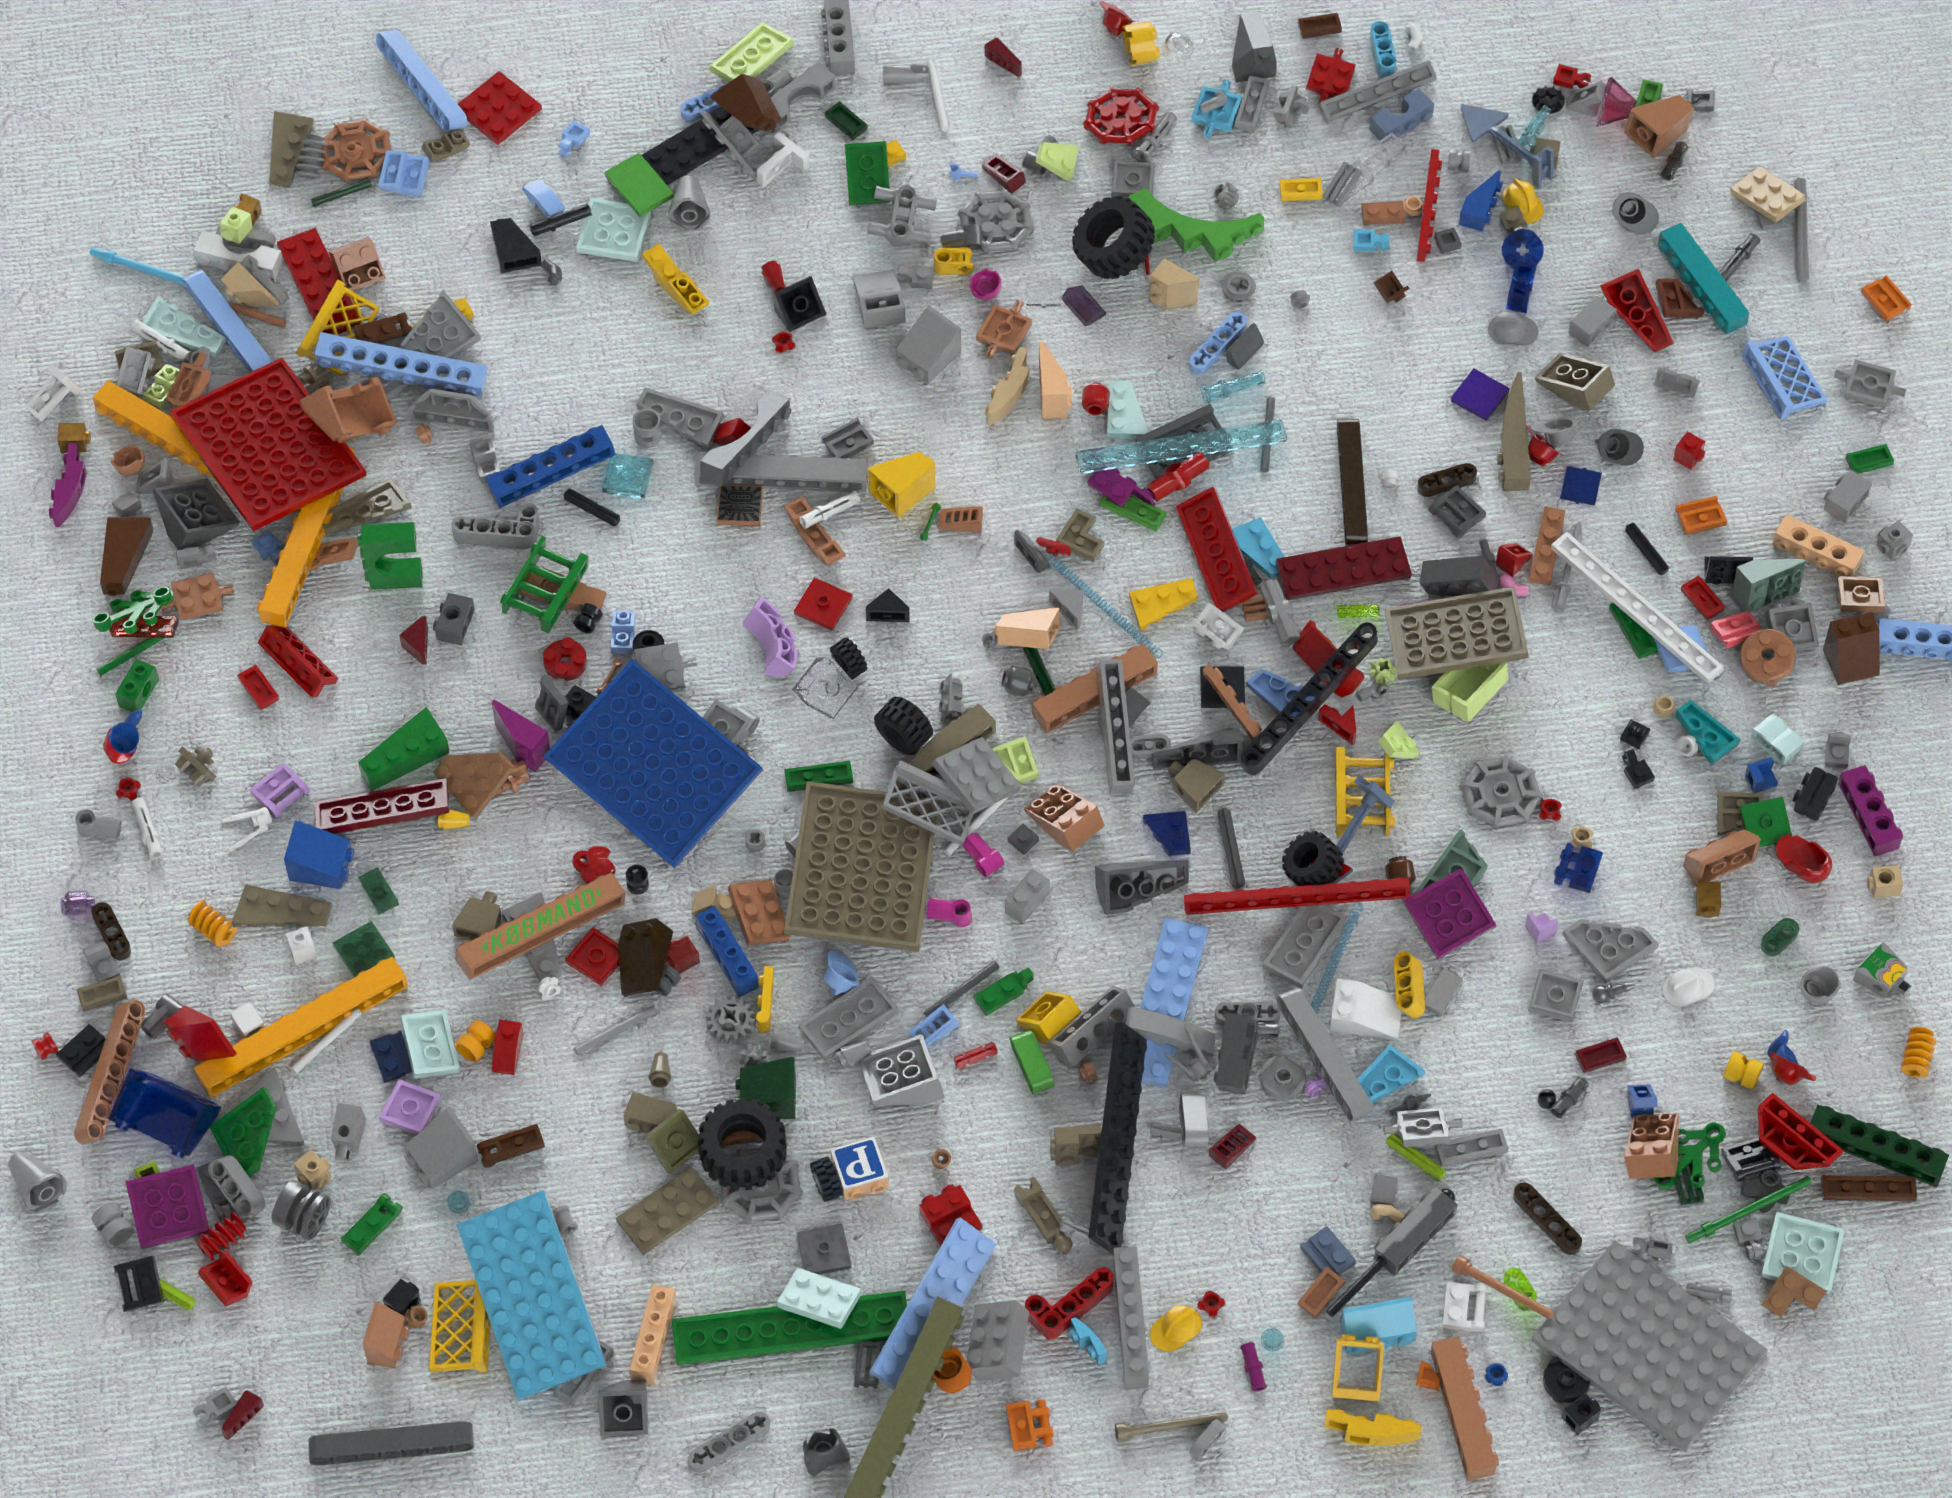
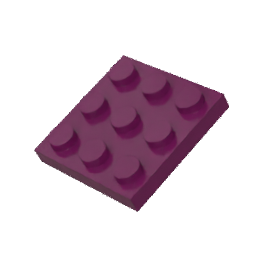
[1403,868,1496,959]
[125,1164,209,1249]

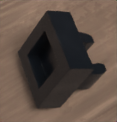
[1620,719,1650,750]

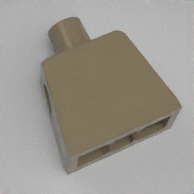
[1168,759,1224,813]
[452,891,502,941]

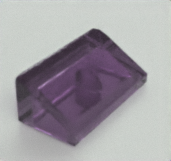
[1062,285,1107,326]

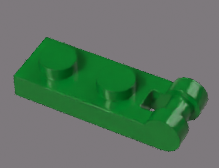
[341,1193,403,1255]

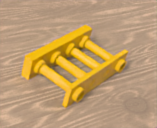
[1335,747,1395,836]

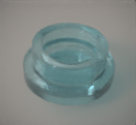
[447,1190,471,1213]
[1261,1328,1284,1352]

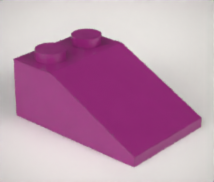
[491,699,550,772]

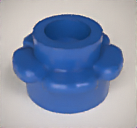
[1485,1363,1508,1386]

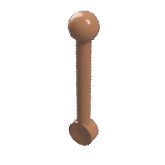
[596,658,622,695]

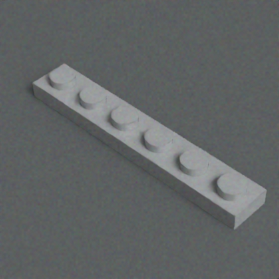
[1318,60,1437,123]

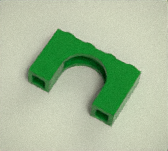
[358,522,423,590]

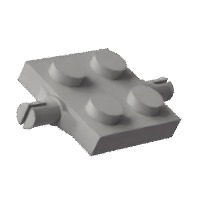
[1834,359,1906,409]
[634,642,697,688]
[1383,1108,1463,1147]

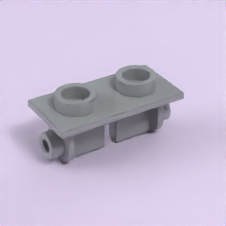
[1653,367,1700,398]
[938,673,963,721]

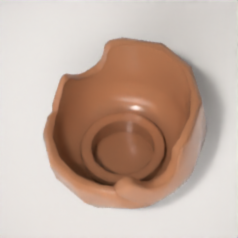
[111,445,145,476]

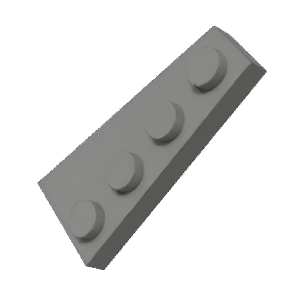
[502,892,562,981]

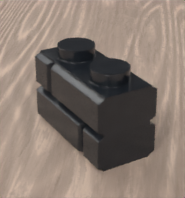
[1792,767,1838,821]

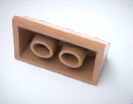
[1683,829,1761,887]

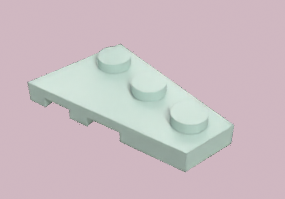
[1107,380,1149,439]

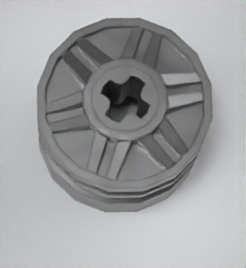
[271,1180,331,1240]

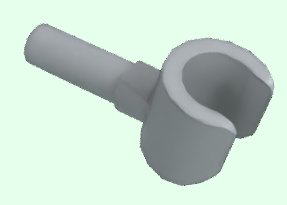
[982,630,997,648]

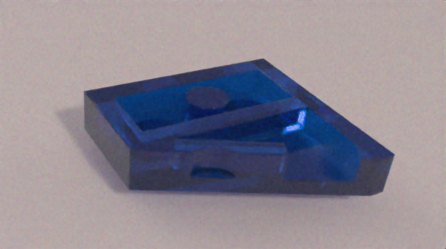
[1143,811,1191,856]

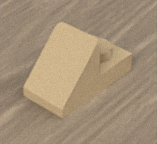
[692,886,737,920]

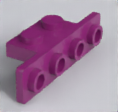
[1084,452,1155,508]

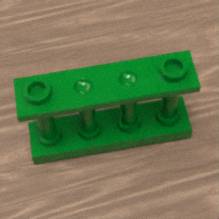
[500,536,589,634]

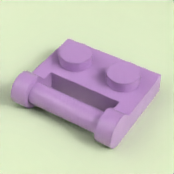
[250,763,310,819]

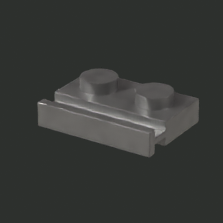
[821,418,874,459]

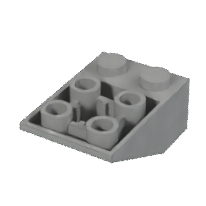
[853,269,906,329]

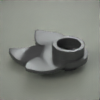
[1743,1169,1790,1213]

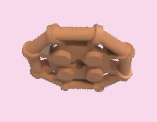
[321,118,391,183]

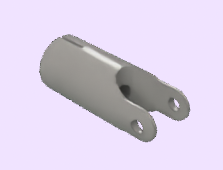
[883,65,929,84]

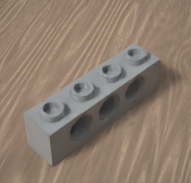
[821,0,855,75]
[1048,986,1135,1067]

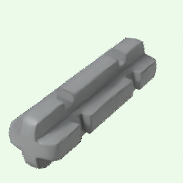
[1150,1122,1182,1141]
[1059,1218,1100,1247]
[1686,1282,1732,1303]

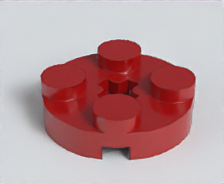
[543,637,587,681]

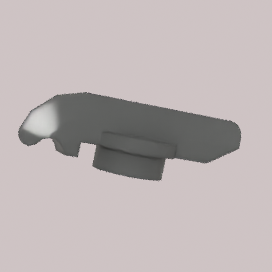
[1389,1093,1431,1115]

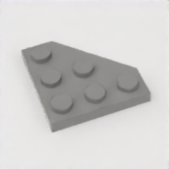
[1562,919,1659,983]

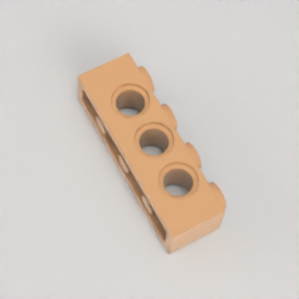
[1772,514,1865,577]
[629,1285,677,1386]

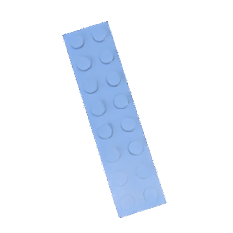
[1140,917,1209,1088]
[869,1218,996,1390]

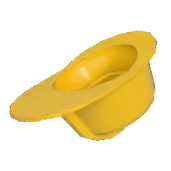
[1502,178,1544,224]
[1150,1305,1202,1352]

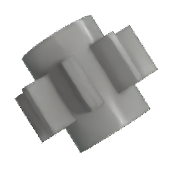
[1213,182,1239,209]
[739,1043,767,1067]

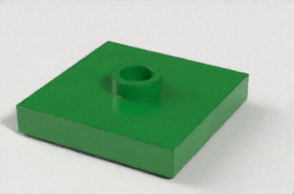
[1739,797,1792,848]

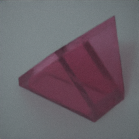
[1596,77,1637,127]

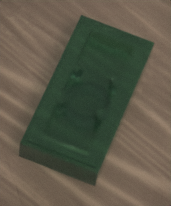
[358,867,399,915]

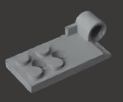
[703,699,760,746]

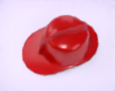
[1099,1,1136,36]
[1526,425,1563,466]

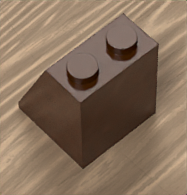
[710,74,782,132]
[1823,612,1880,685]

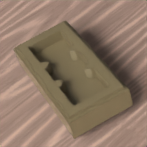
[76,976,127,1012]

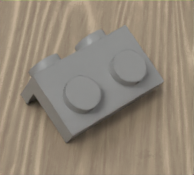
[116,346,154,395]

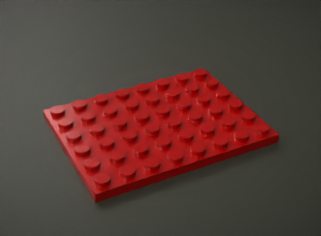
[170,358,367,532]

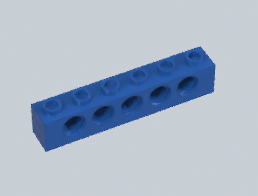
[486,425,616,509]

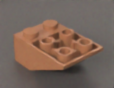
[1024,783,1105,852]
[1624,1113,1679,1179]

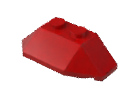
[1757,1093,1844,1170]

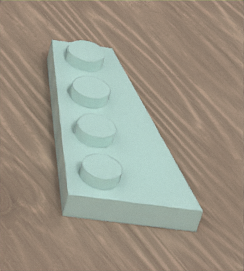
[142,296,226,358]

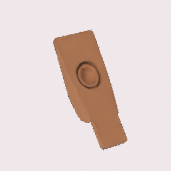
[519,568,606,610]

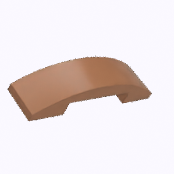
[784,496,846,566]

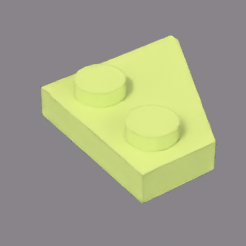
[992,737,1040,784]

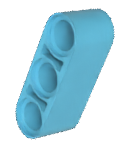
[1370,21,1397,79]

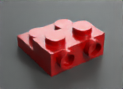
[919,1184,983,1247]

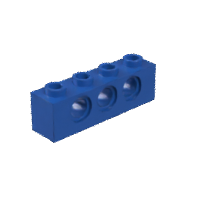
[695,906,759,998]

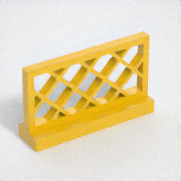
[295,280,380,376]
[429,1280,491,1372]

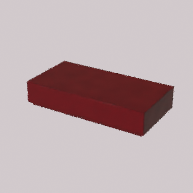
[1575,1037,1627,1073]

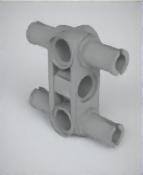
[867,185,937,247]

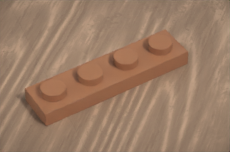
[1529,506,1566,586]
[1203,664,1262,742]

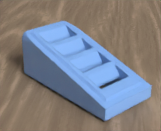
[908,1004,960,1047]

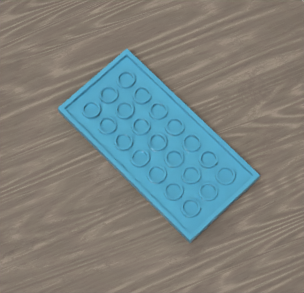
[456,1190,607,1401]

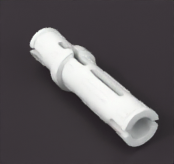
[130,319,191,362]
[799,491,860,529]
[132,797,163,859]

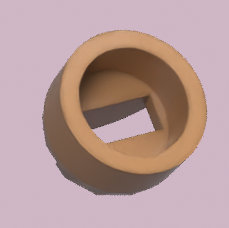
[932,1149,951,1169]

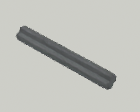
[1217,808,1245,889]

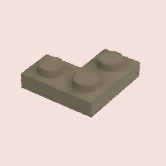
[1056,508,1104,562]

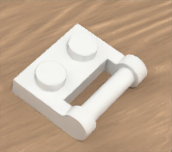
[1442,1281,1489,1332]

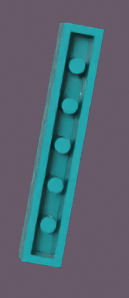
[1658,223,1750,334]

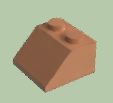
[363,1302,409,1369]

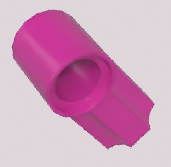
[962,833,1004,877]
[926,898,972,927]

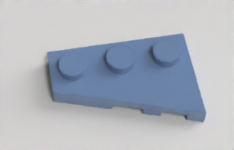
[1246,669,1315,717]

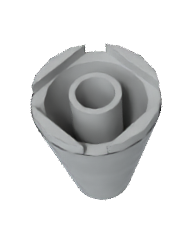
[668,175,710,232]
[8,1151,67,1212]

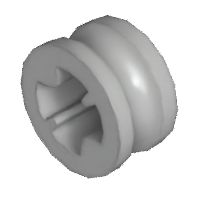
[745,829,765,852]

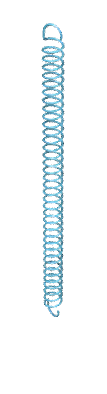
[1046,553,1163,658]
[1296,902,1363,1044]

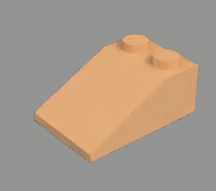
[1039,342,1072,419]

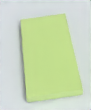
[710,22,794,83]

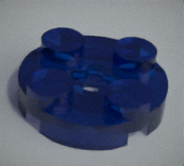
[1501,229,1544,272]

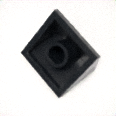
[773,276,827,332]

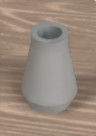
[770,1028,805,1052]
[835,1040,871,1069]

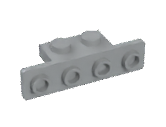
[701,110,762,177]

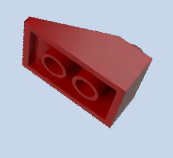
[164,1005,237,1061]

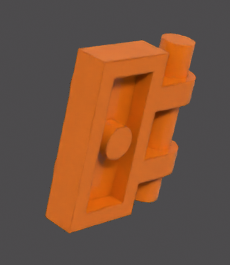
[1006,1399,1054,1451]

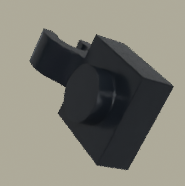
[1622,747,1655,789]

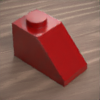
[492,1019,524,1075]

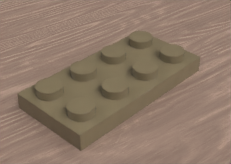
[616,1167,719,1255]

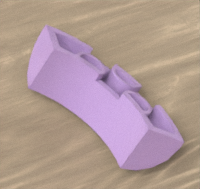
[742,596,798,677]

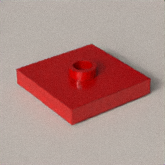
[794,578,853,631]

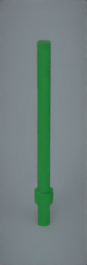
[1685,1176,1812,1244]

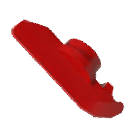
[1036,537,1071,556]

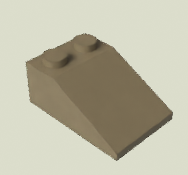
[1535,353,1615,411]

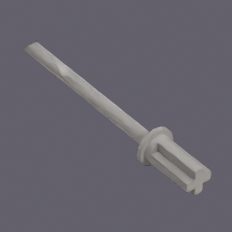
[1551,521,1582,612]

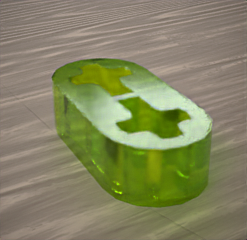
[1503,1268,1537,1311]

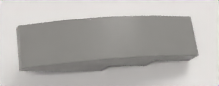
[1126,1006,1216,1057]

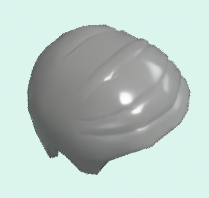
[1800,966,1841,1004]

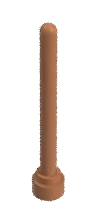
[1452,1255,1554,1319]

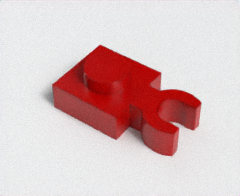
[1553,64,1591,89]

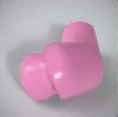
[1499,574,1528,597]

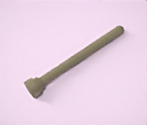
[1115,1412,1228,1443]

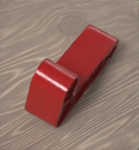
[1025,1267,1114,1340]

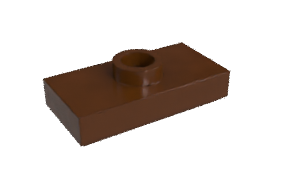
[1298,12,1342,39]

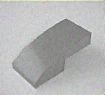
[469,438,501,483]

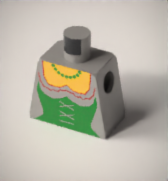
[1853,942,1912,998]

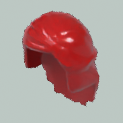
[1775,834,1833,884]

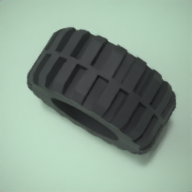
[1072,196,1155,279]
[698,1098,787,1190]

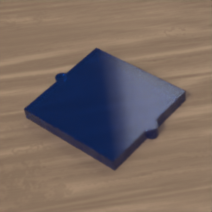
[1560,466,1602,506]

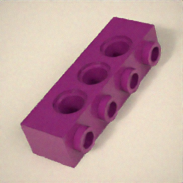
[1838,765,1903,857]

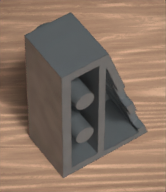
[1420,555,1499,596]
[1214,1012,1259,1095]

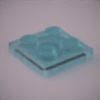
[602,453,653,499]

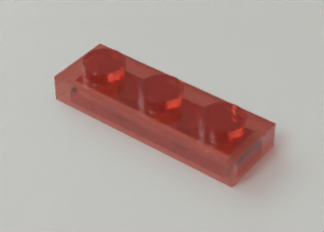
[109,616,179,638]

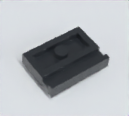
[56,1024,106,1078]

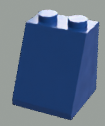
[284,820,354,889]

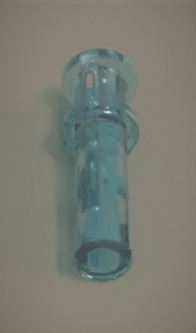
[1201,370,1266,404]

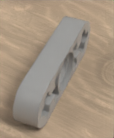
[216,226,276,250]
[1214,1002,1281,1026]

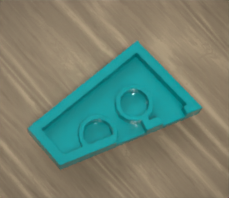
[1675,699,1741,766]

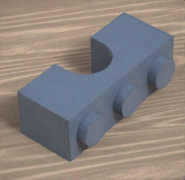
[1369,88,1434,145]

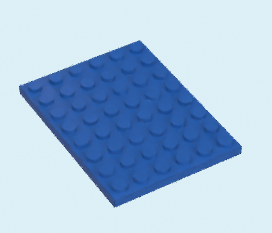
[543,659,763,869]

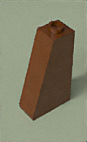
[100,517,153,596]

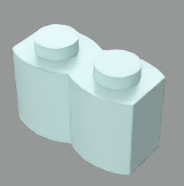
[1751,714,1804,765]

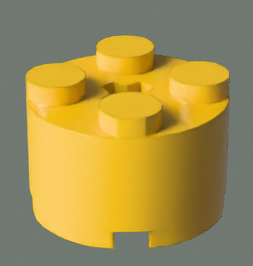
[1123,21,1160,66]

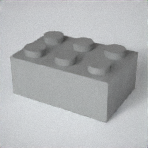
[967,1300,1029,1381]

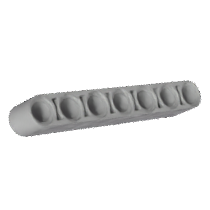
[1276,987,1373,1121]

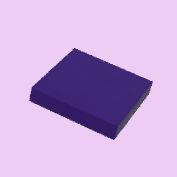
[1451,368,1510,421]

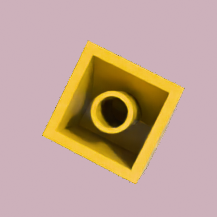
[868,452,936,518]

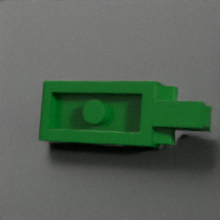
[973,967,1034,1016]

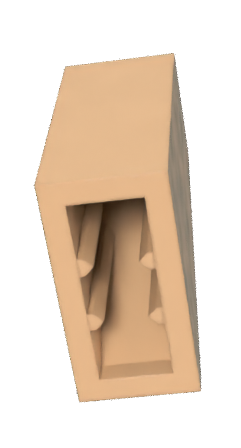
[995,608,1061,649]

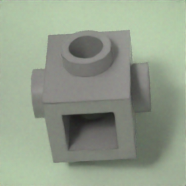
[1876,520,1913,560]

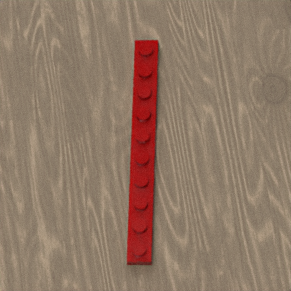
[1184,878,1411,915]

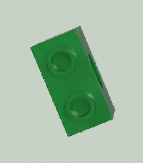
[115,659,159,712]

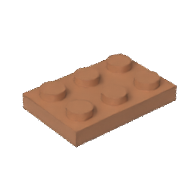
[728,879,791,946]

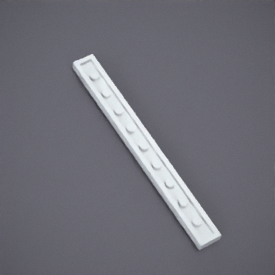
[1551,532,1724,684]

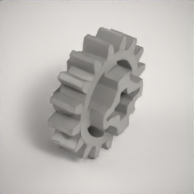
[706,996,755,1044]

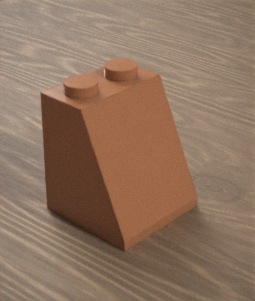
[1624,95,1694,158]

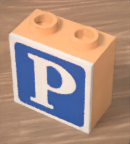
[830,1136,889,1200]

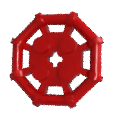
[1083,87,1159,146]

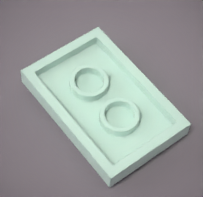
[400,1009,460,1079]
[777,1268,861,1329]

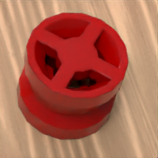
[31,1032,59,1061]

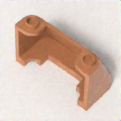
[299,377,398,443]

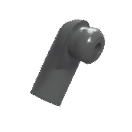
[541,259,562,286]

